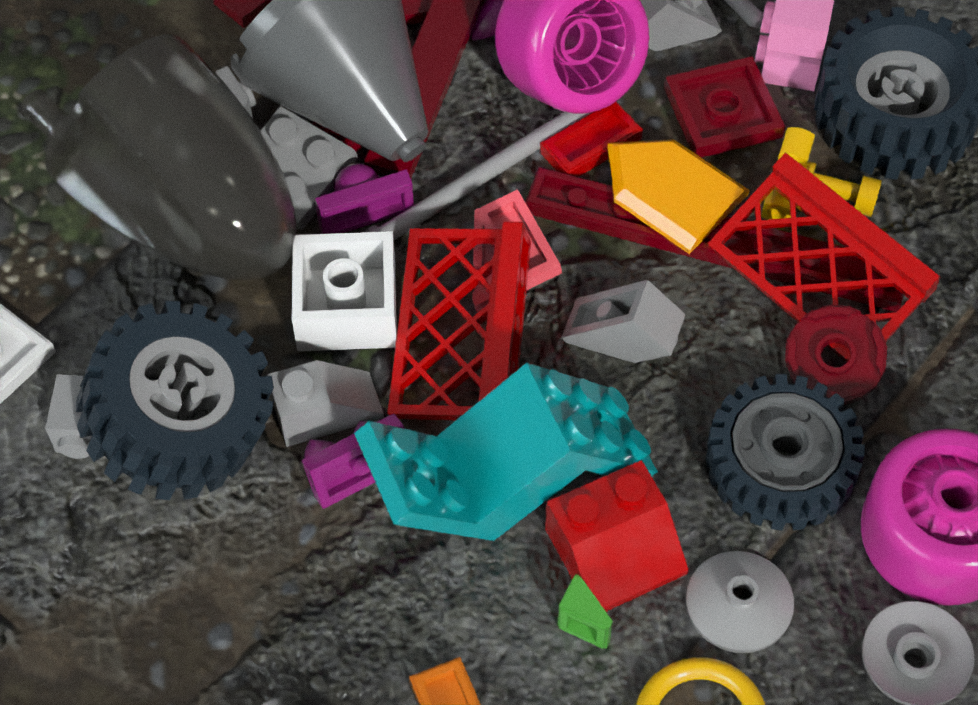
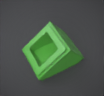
[558,574,613,649]

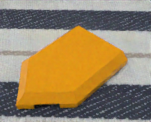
[607,139,749,254]

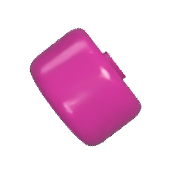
[495,0,650,114]
[861,428,978,606]

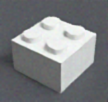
[292,231,397,351]

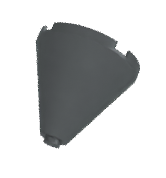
[231,0,429,162]

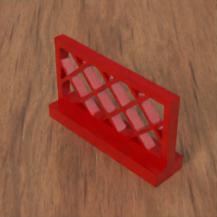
[708,152,940,363]
[387,221,531,421]

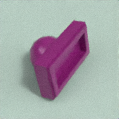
[315,163,414,234]

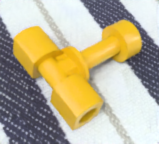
[761,127,882,220]

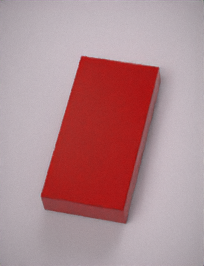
[540,102,643,177]

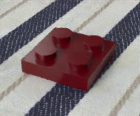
[664,56,785,158]

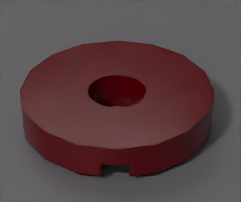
[785,305,887,405]

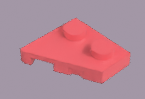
[472,189,562,313]

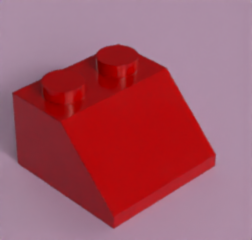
[545,460,689,611]

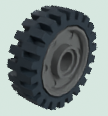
[706,374,865,531]

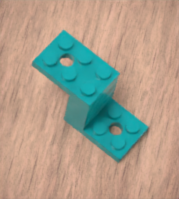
[354,363,658,541]

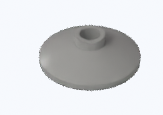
[686,551,794,653]
[862,601,974,705]

